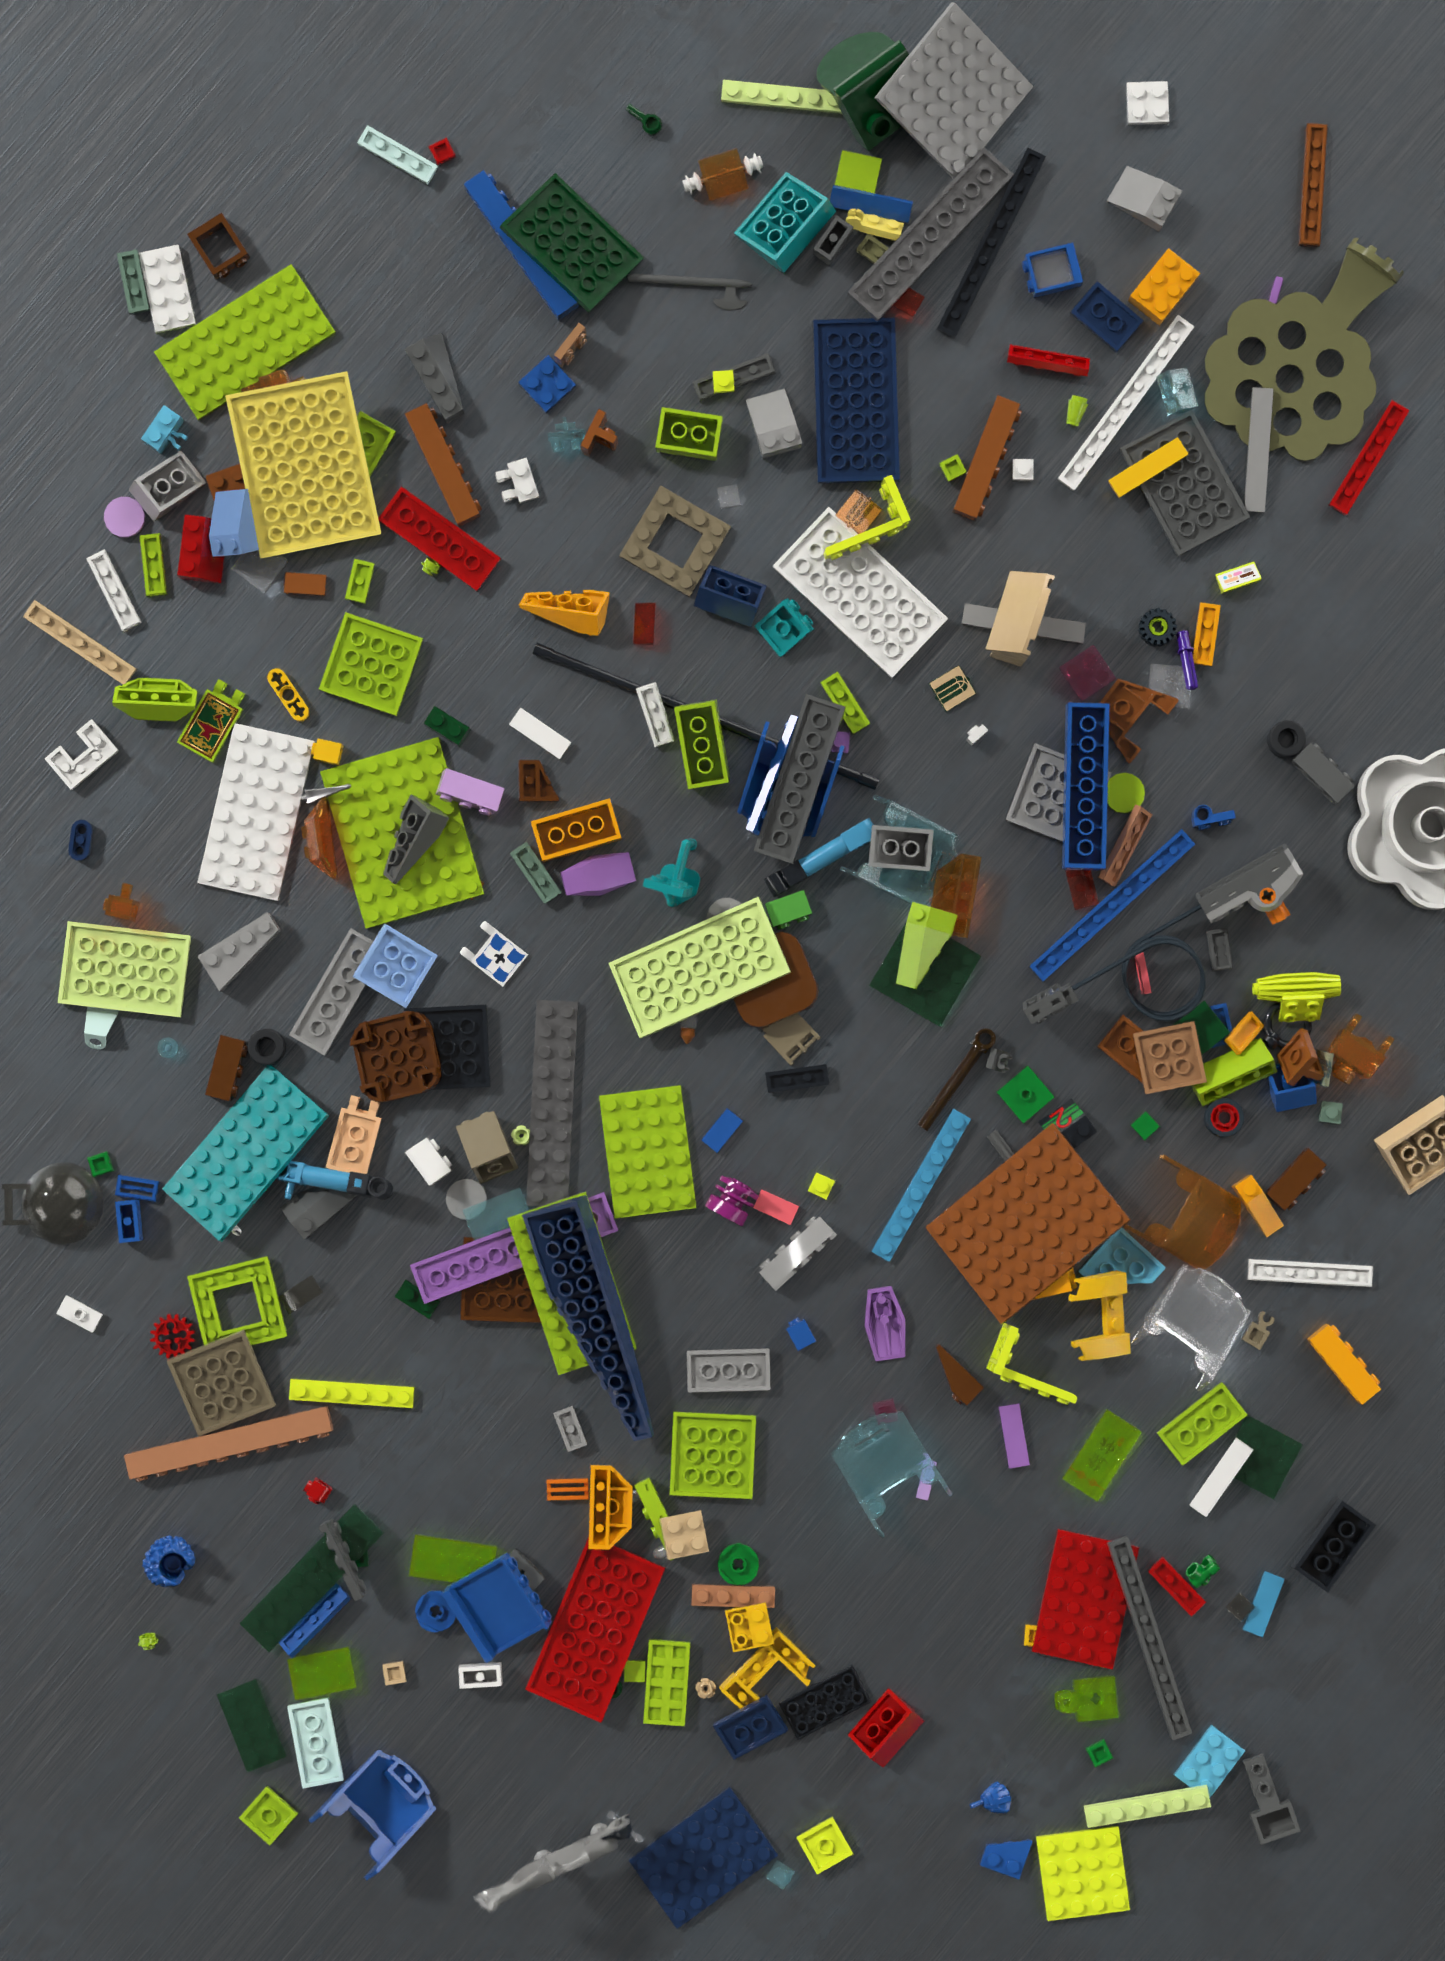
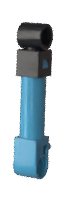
[764,818,874,897]
[276,1161,393,1200]

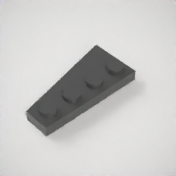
[319,1518,366,1601]

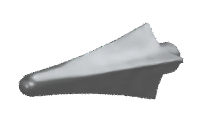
[301,784,351,804]

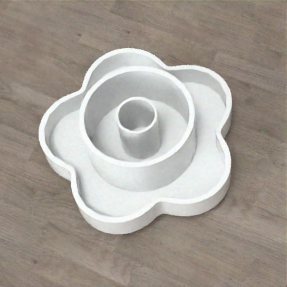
[1347,749,1445,910]

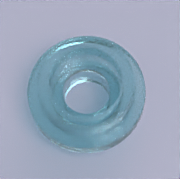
[157,1037,178,1058]

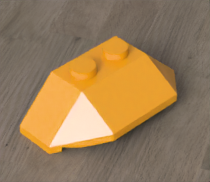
[589,1465,633,1550]

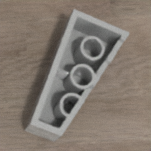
[198,912,281,992]

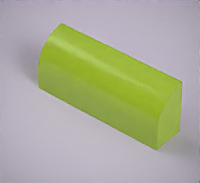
[1191,1038,1277,1106]

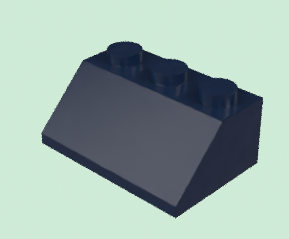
[694,565,767,627]

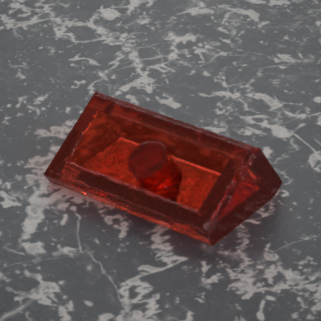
[893,288,925,317]
[633,603,656,645]
[1065,870,1099,910]

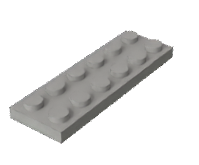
[289,928,373,1056]

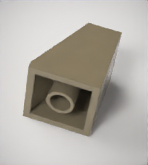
[456,1111,518,1184]

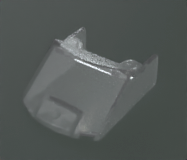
[1131,1265,1251,1391]

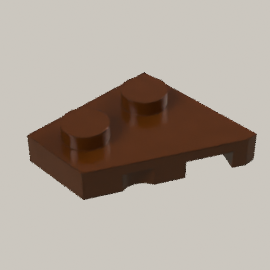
[518,760,559,802]

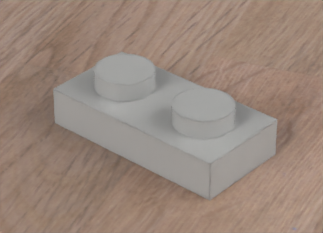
[553,1406,587,1452]

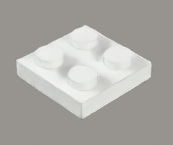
[1126,81,1169,125]

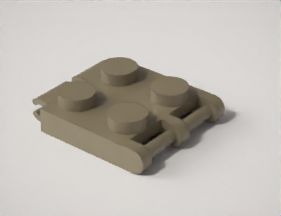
[762,1013,821,1066]

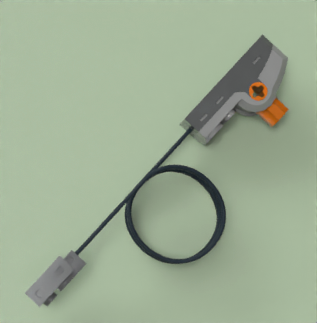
[1023,843,1303,1024]

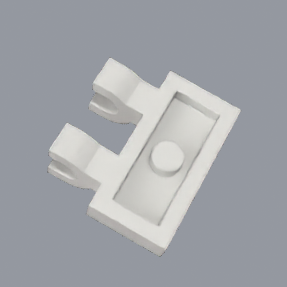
[495,458,539,504]

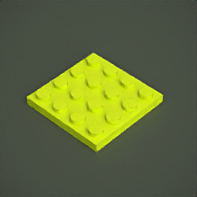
[1036,1825,1130,1921]

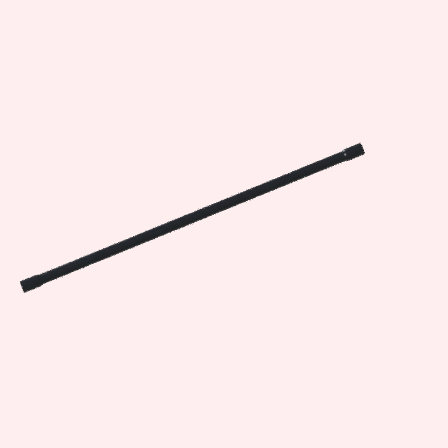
[533,643,880,790]

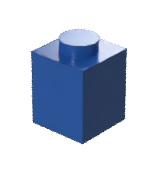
[786,1317,816,1351]

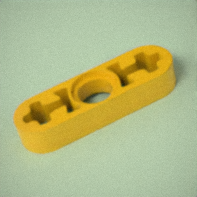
[267,668,310,722]

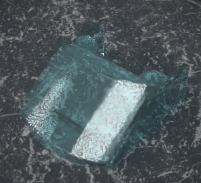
[840,795,958,905]
[831,1411,953,1538]

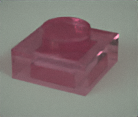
[873,1398,898,1424]

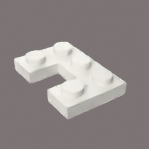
[44,719,119,790]

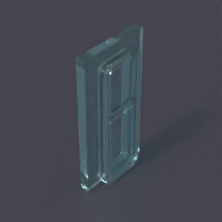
[462,1188,529,1241]

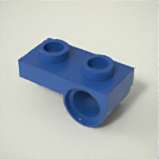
[1191,805,1236,830]

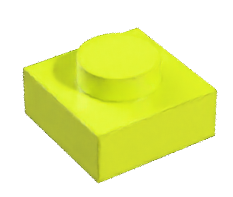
[713,370,734,393]
[808,1172,835,1200]

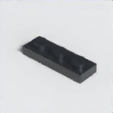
[765,1064,829,1093]

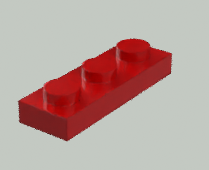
[1147,1557,1206,1617]

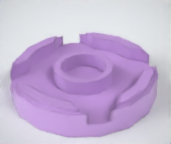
[104,497,145,538]

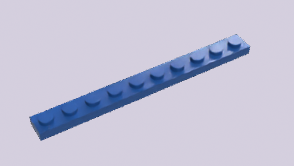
[1029,829,1195,982]

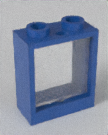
[1022,243,1083,298]

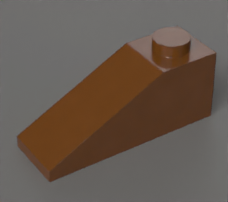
[935,1344,984,1405]

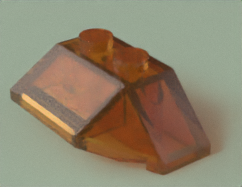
[301,797,339,880]
[931,853,982,938]

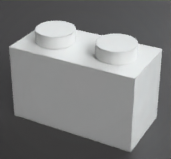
[459,1662,503,1689]

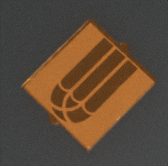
[835,489,883,534]

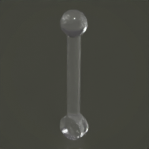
[607,1811,642,1843]

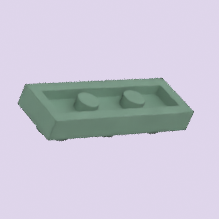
[117,250,150,315]
[510,842,562,904]

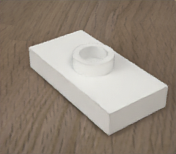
[56,1295,103,1333]

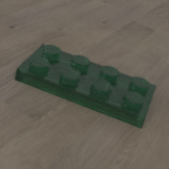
[217,1678,287,1772]

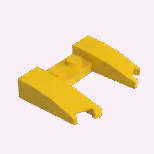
[1068,1270,1131,1361]
[719,1627,815,1709]

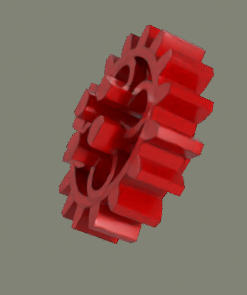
[150,1314,196,1359]

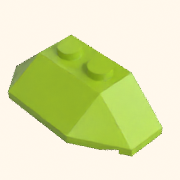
[112,678,198,721]

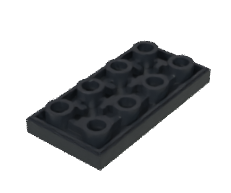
[778,1664,871,1740]

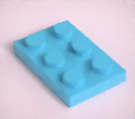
[1174,1725,1245,1798]

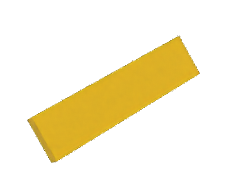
[1108,437,1189,498]

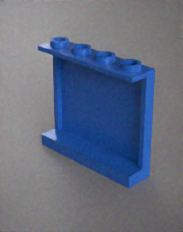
[442,1552,552,1663]

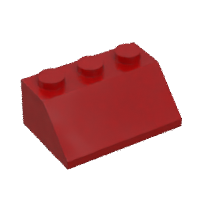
[177,514,225,584]
[848,1688,924,1768]

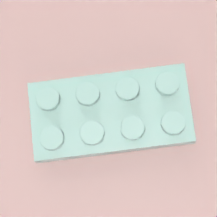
[287,1697,344,1788]

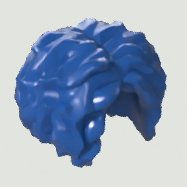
[142,1535,195,1587]

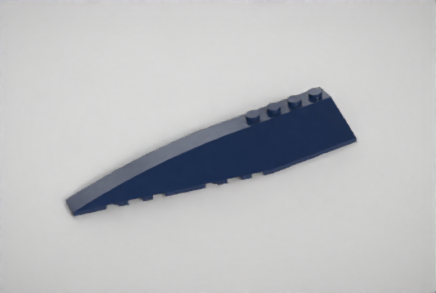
[522,1195,654,1441]

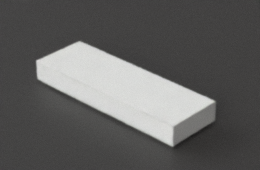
[636,682,675,747]
[509,708,571,760]

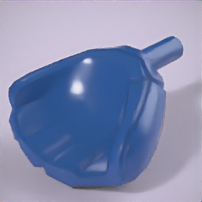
[970,1782,1011,1813]

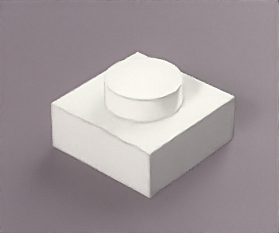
[1012,459,1033,481]
[966,724,988,746]

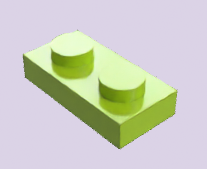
[345,559,375,604]

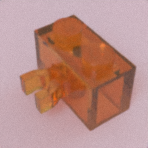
[103,883,140,922]

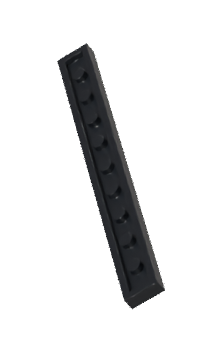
[937,148,1046,338]

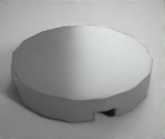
[446,1179,487,1220]

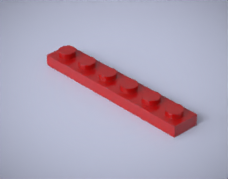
[1328,400,1410,516]

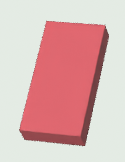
[1134,952,1152,995]
[753,1189,799,1225]

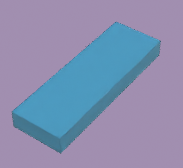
[1243,1571,1285,1637]

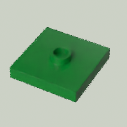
[996,1066,1054,1124]

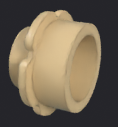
[696,1678,716,1699]

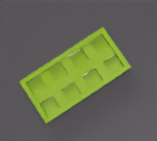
[643,1639,690,1726]

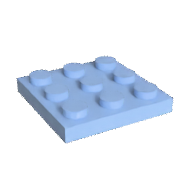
[352,923,438,1008]

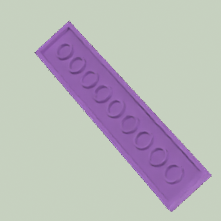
[410,1192,618,1304]

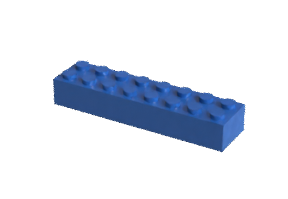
[1062,702,1109,870]

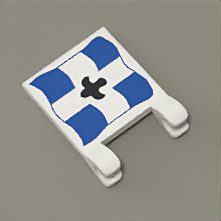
[460,921,528,987]

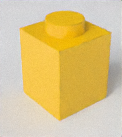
[311,738,344,766]

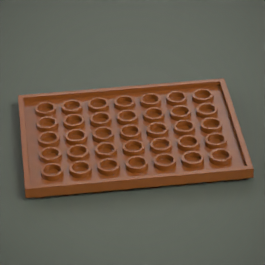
[925,1123,1131,1325]

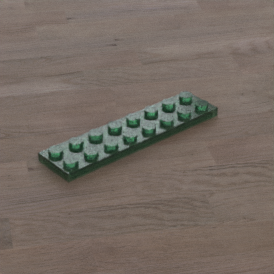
[239,1504,384,1652]

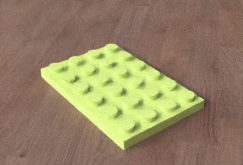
[58,921,191,1018]

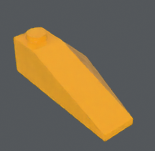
[519,590,610,636]

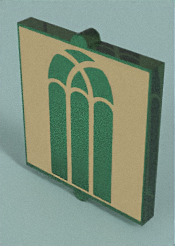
[928,665,977,712]

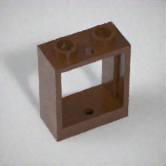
[187,212,250,279]

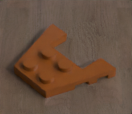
[1100,678,1179,764]

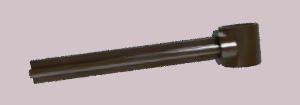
[917,1028,996,1131]

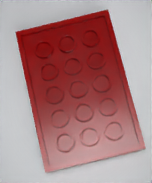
[1031,1529,1139,1670]

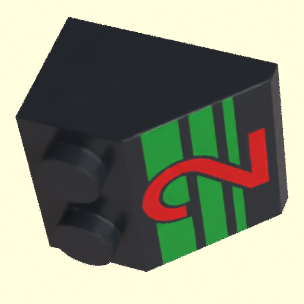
[1038,1098,1097,1148]

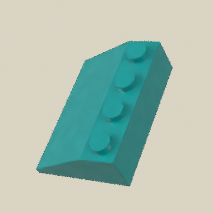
[734,172,836,273]

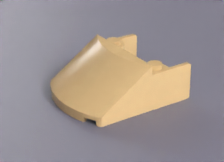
[986,571,1055,667]

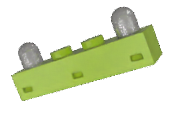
[632,1477,673,1560]

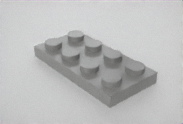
[687,1348,770,1392]

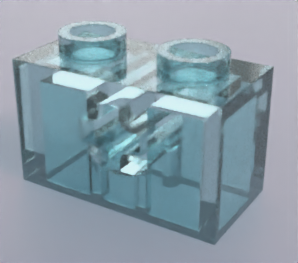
[1156,367,1198,416]

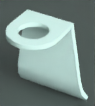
[84,1007,119,1050]

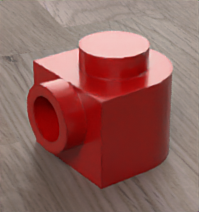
[303,1477,333,1505]

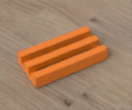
[547,1478,589,1500]

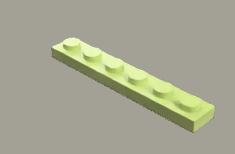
[721,80,842,114]
[1084,1785,1211,1828]

